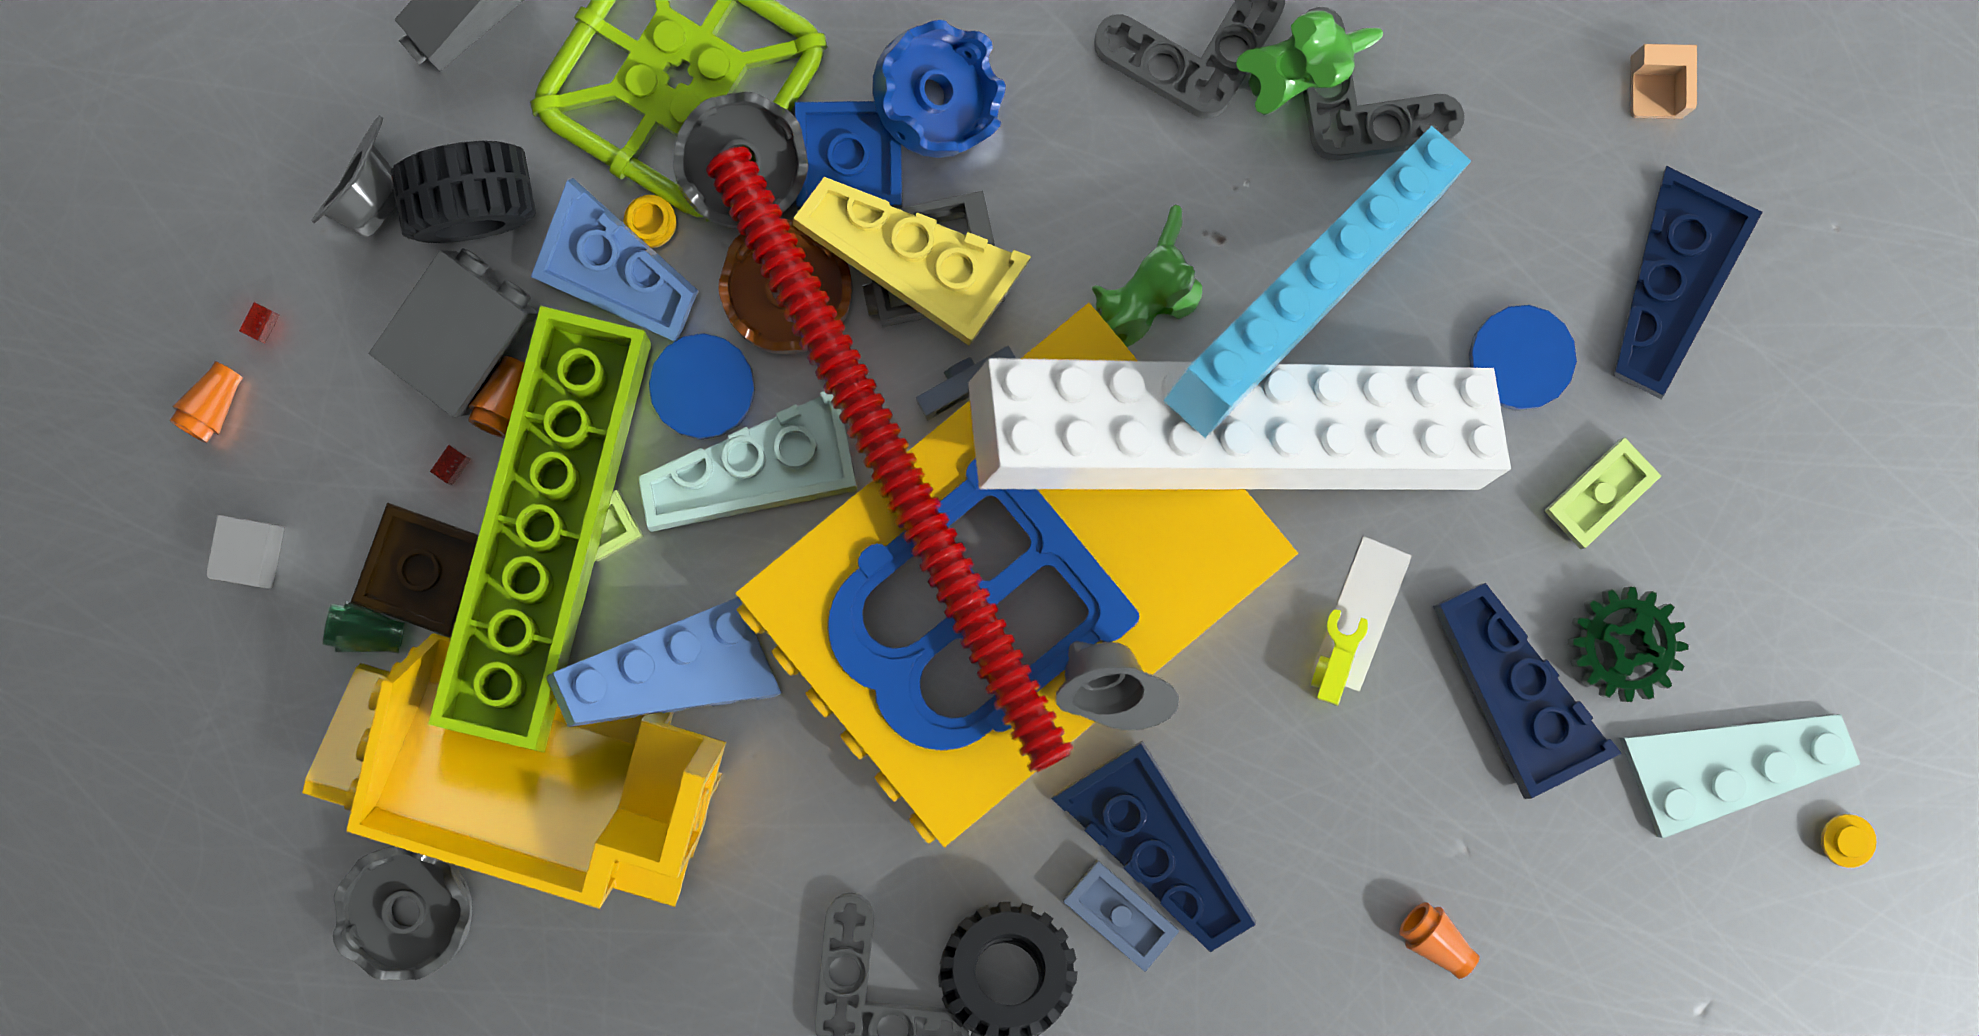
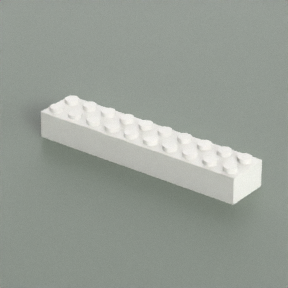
[968,358,1511,490]

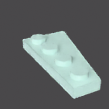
[639,391,858,532]
[1620,714,1860,838]

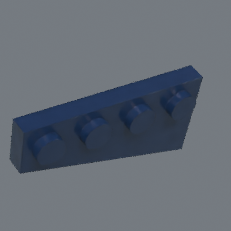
[1614,165,1763,399]
[1433,583,1622,799]
[1051,741,1256,952]

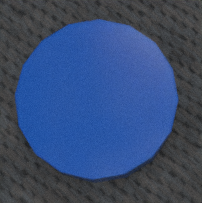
[1469,305,1577,411]
[649,333,756,440]

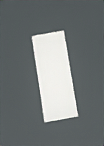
[1310,536,1412,692]

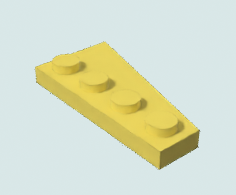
[793,177,1031,346]

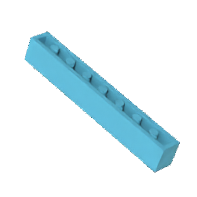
[1163,126,1471,438]

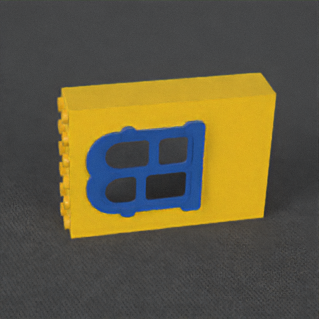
[735,302,1298,848]

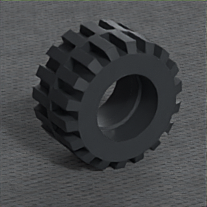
[390,141,536,243]
[938,902,1078,1036]

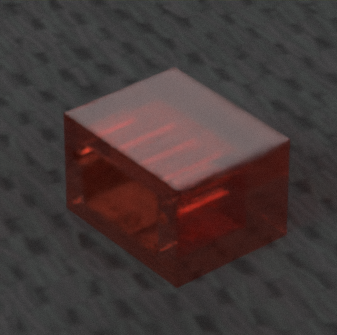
[239,302,280,344]
[430,445,471,485]

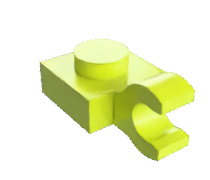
[1311,609,1368,706]

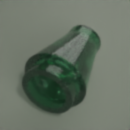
[323,601,405,654]

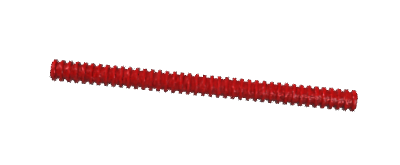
[706,147,1074,772]

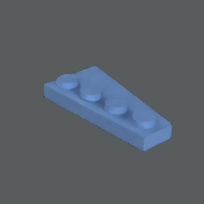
[546,597,782,727]

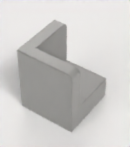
[206,515,285,589]

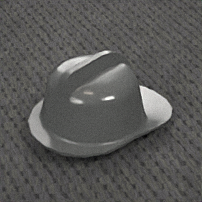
[311,115,396,237]
[1055,641,1179,730]

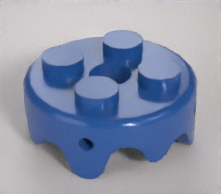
[872,20,1006,158]

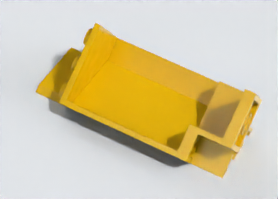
[302,633,726,909]

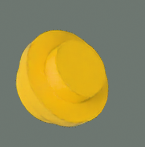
[623,195,677,248]
[1821,814,1877,868]

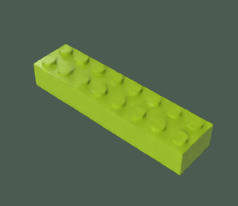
[428,306,651,753]

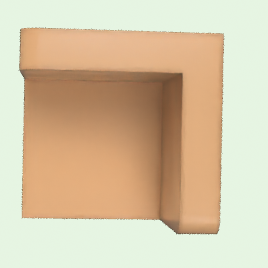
[1630,44,1697,119]

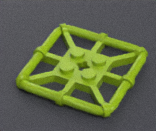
[530,0,828,222]

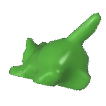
[1236,10,1383,115]
[1092,204,1202,347]

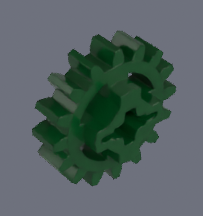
[1567,587,1689,702]

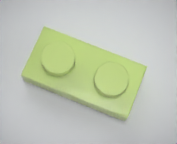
[1544,438,1661,549]

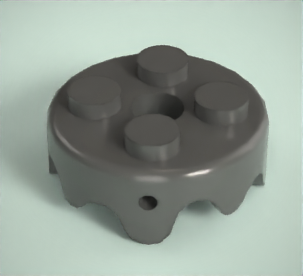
[673,92,808,228]
[333,846,473,981]

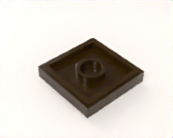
[351,503,479,638]

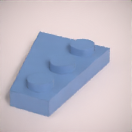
[531,178,698,341]

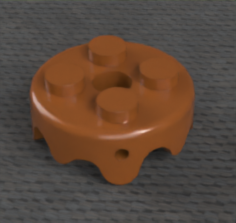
[718,219,853,355]

